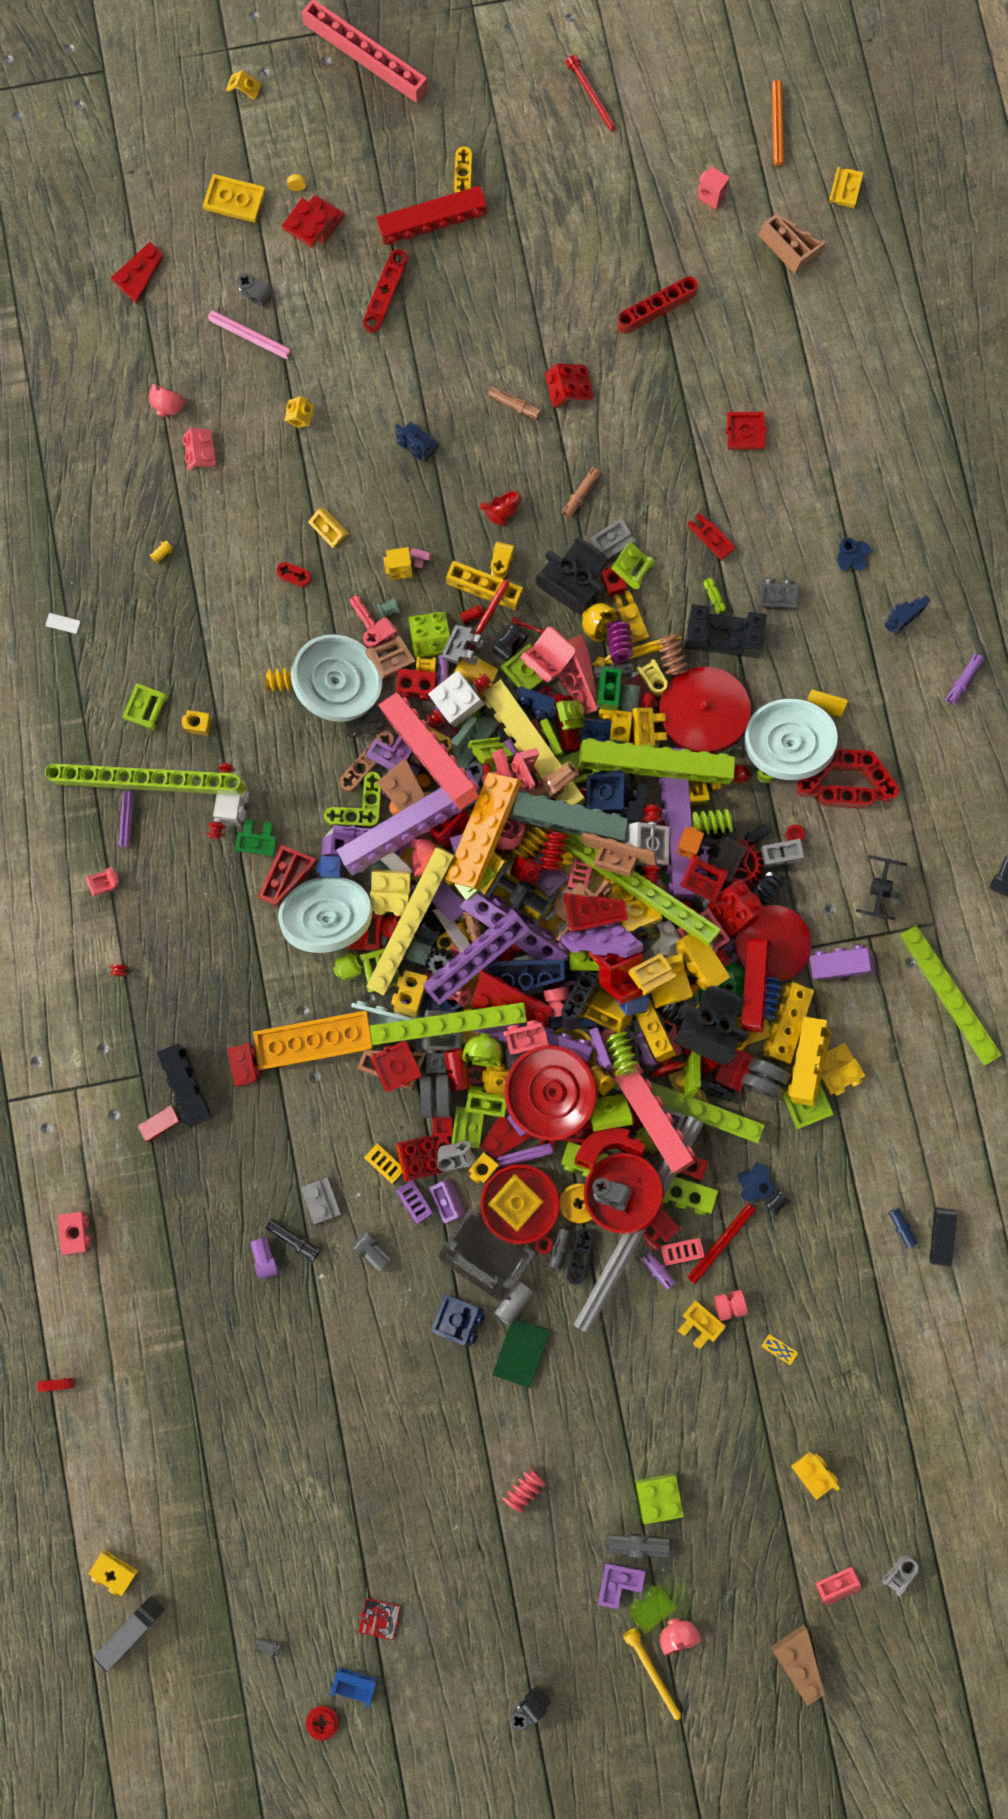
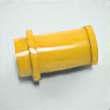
[150,540,174,564]

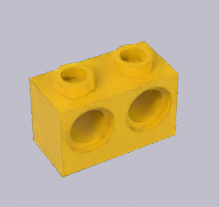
[383,547,413,580]
[391,970,427,1018]

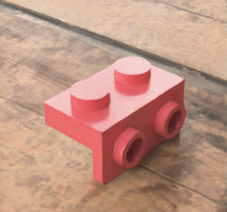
[183,428,216,470]
[504,1020,549,1055]

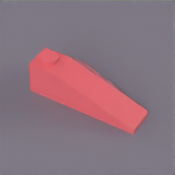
[558,635,598,715]

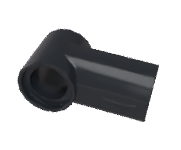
[989,856,1008,897]

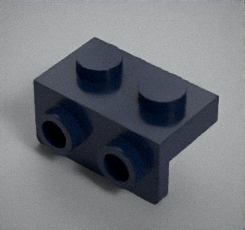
[583,718,622,744]

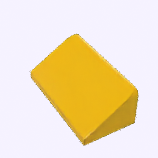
[308,508,349,548]
[807,689,848,718]

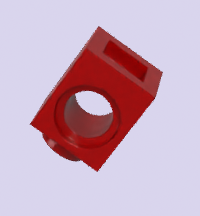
[601,566,627,598]
[510,855,542,885]
[679,1156,708,1181]

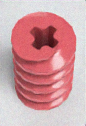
[502,1467,546,1513]

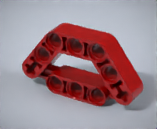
[795,749,899,808]

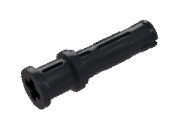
[265,1218,322,1263]

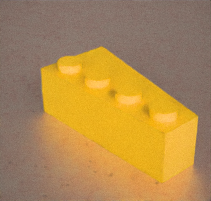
[788,1017,831,1107]

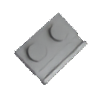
[590,518,636,560]
[301,1177,341,1224]

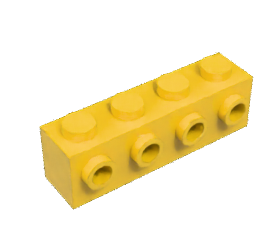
[763,982,814,1064]

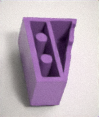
[810,945,876,981]

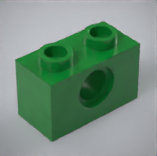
[597,667,622,711]

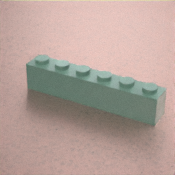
[508,791,628,843]

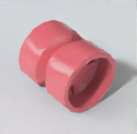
[543,986,570,1018]
[714,1290,747,1321]

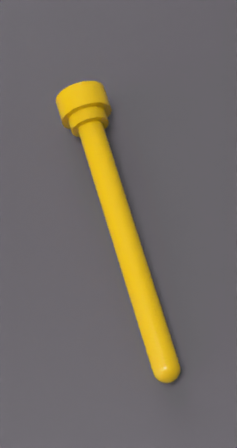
[623,1628,681,1720]

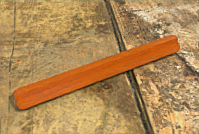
[772,80,784,166]

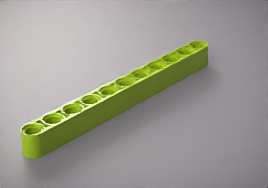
[45,764,247,795]

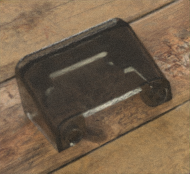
[438,1209,535,1301]

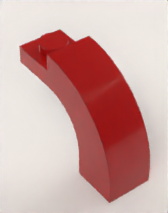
[574,1128,646,1171]

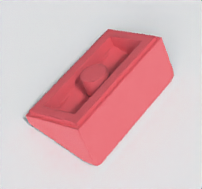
[815,1567,862,1606]

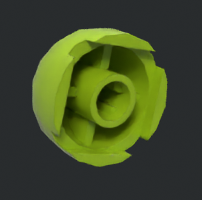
[462,1033,502,1067]

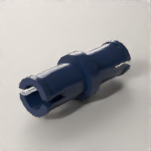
[888,1208,918,1249]

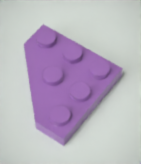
[561,922,643,958]

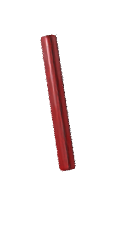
[687,1204,756,1284]

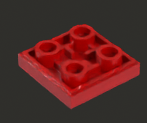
[396,1135,442,1182]

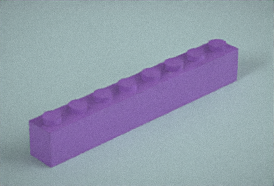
[659,748,697,900]
[337,771,481,876]

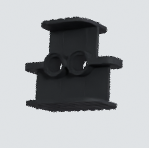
[536,537,607,614]
[856,855,908,920]
[486,861,559,929]
[674,986,749,1065]

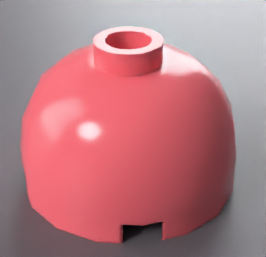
[149,384,187,417]
[496,816,525,851]
[410,838,437,877]
[660,1618,702,1656]

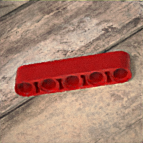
[617,276,698,334]
[742,938,770,1032]

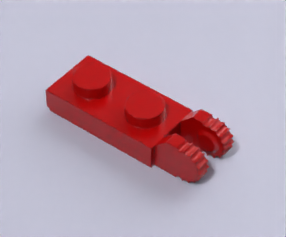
[687,513,736,561]

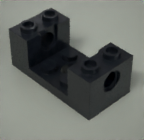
[685,604,767,659]

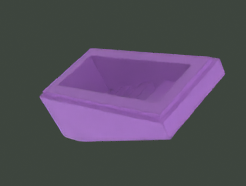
[396,1180,433,1224]

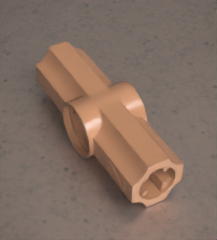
[530,762,579,800]

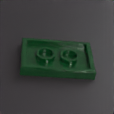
[492,1319,549,1389]

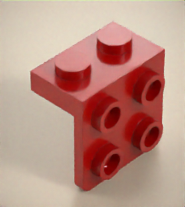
[545,363,594,408]
[707,879,765,936]

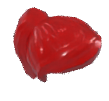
[479,491,521,526]

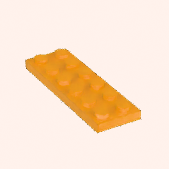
[445,772,522,890]
[253,1011,374,1070]

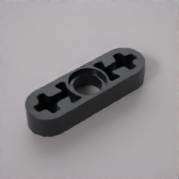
[567,1228,594,1285]

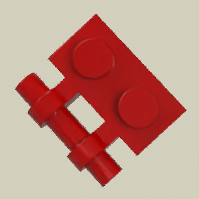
[642,1209,680,1251]

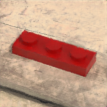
[554,694,580,752]

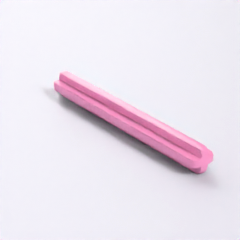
[208,311,291,359]

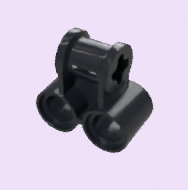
[492,624,529,662]
[415,903,447,945]
[510,1686,551,1731]

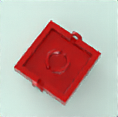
[725,412,767,450]
[370,1040,422,1093]

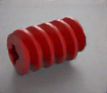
[539,829,569,872]

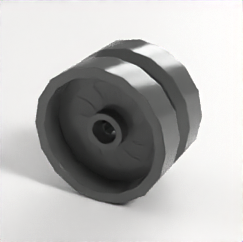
[741,1058,791,1101]
[420,1075,451,1119]

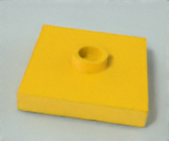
[488,1175,543,1231]

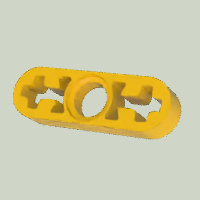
[454,146,472,193]

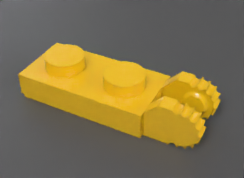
[614,590,649,644]

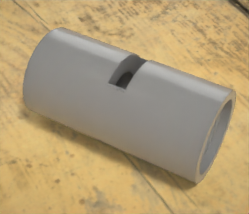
[494,1282,533,1326]

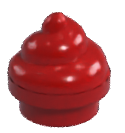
[732,764,751,783]

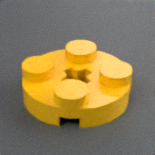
[559,1184,592,1223]

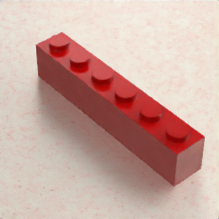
[376,186,487,245]

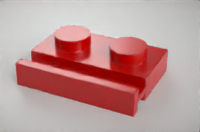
[713,1049,755,1092]

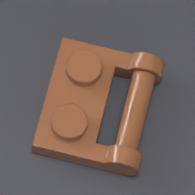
[365,635,415,679]

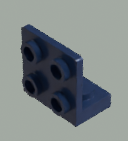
[395,421,439,462]

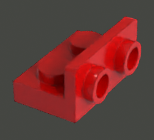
[227,1042,261,1087]

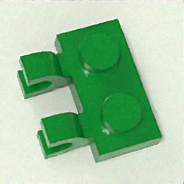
[235,819,276,857]

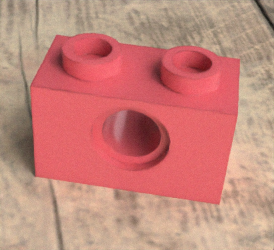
[698,166,730,209]
[58,1212,91,1255]

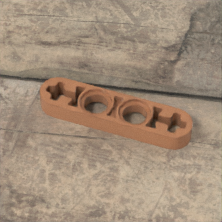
[339,731,394,792]

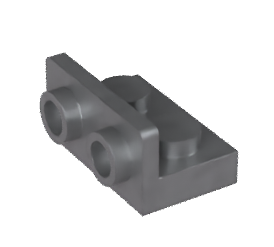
[759,578,799,608]

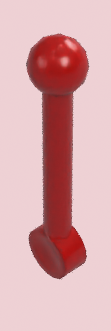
[511,617,546,635]

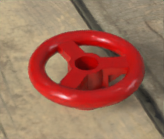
[650,1057,687,1078]

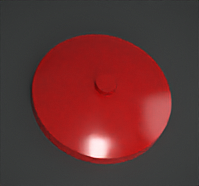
[734,905,811,981]

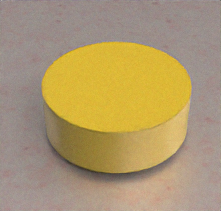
[287,174,306,191]

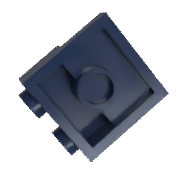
[884,595,931,635]
[517,686,557,722]
[586,771,628,812]
[430,1294,485,1347]

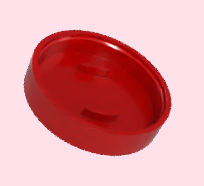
[584,1153,665,1235]
[480,1164,559,1244]

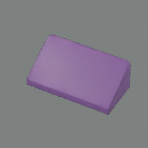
[432,880,465,922]
[429,1179,466,1224]

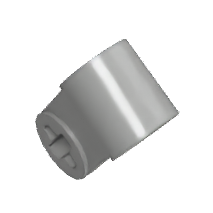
[437,1141,476,1171]
[882,1555,919,1596]

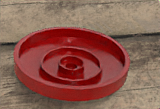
[659,667,751,754]
[504,1045,598,1141]

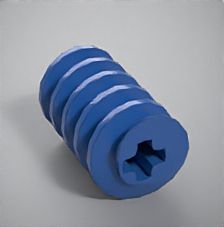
[764,977,782,1020]

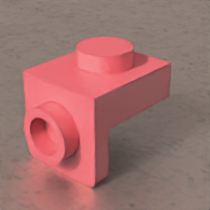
[86,867,119,896]

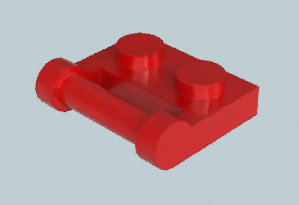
[679,854,728,903]
[348,912,385,951]

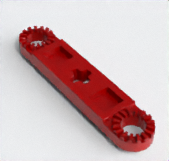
[363,249,408,333]

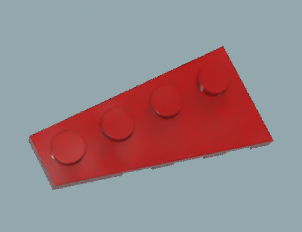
[471,969,552,1028]

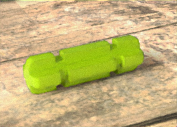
[703,578,726,614]

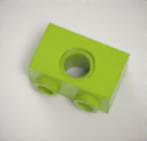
[466,1085,506,1117]

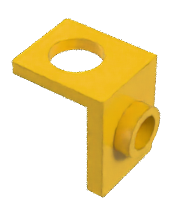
[226,70,262,100]

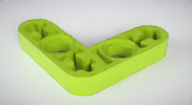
[324,772,381,827]

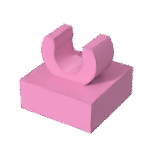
[410,548,432,568]

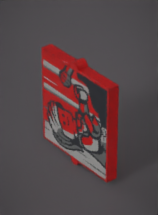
[358,1598,400,1640]

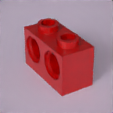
[396,669,437,701]

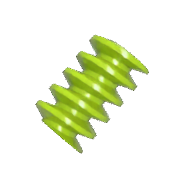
[692,809,733,835]
[605,1032,639,1076]

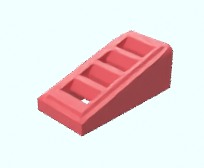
[568,857,592,890]
[661,1238,704,1266]

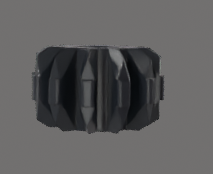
[753,870,784,904]
[425,947,456,977]
[654,1001,686,1023]

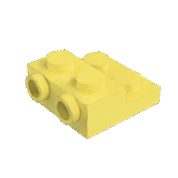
[370,869,411,916]

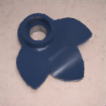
[837,538,872,571]
[737,1162,774,1201]

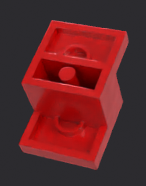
[281,195,345,248]
[588,951,643,1005]

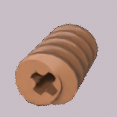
[657,633,689,675]

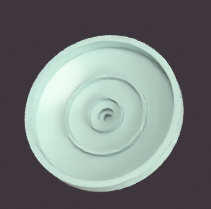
[291,634,382,722]
[745,699,838,780]
[278,877,372,953]

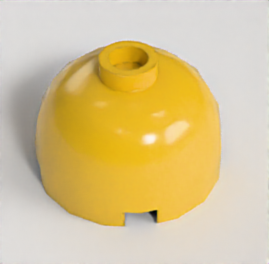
[582,603,618,642]

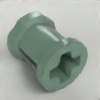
[376,597,400,618]

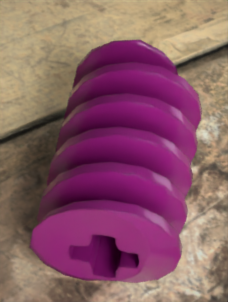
[607,621,634,664]

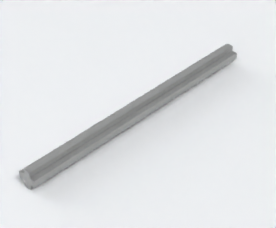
[574,1116,704,1333]

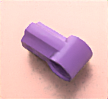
[251,1237,279,1280]

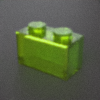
[629,1585,676,1634]

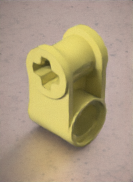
[636,659,667,697]

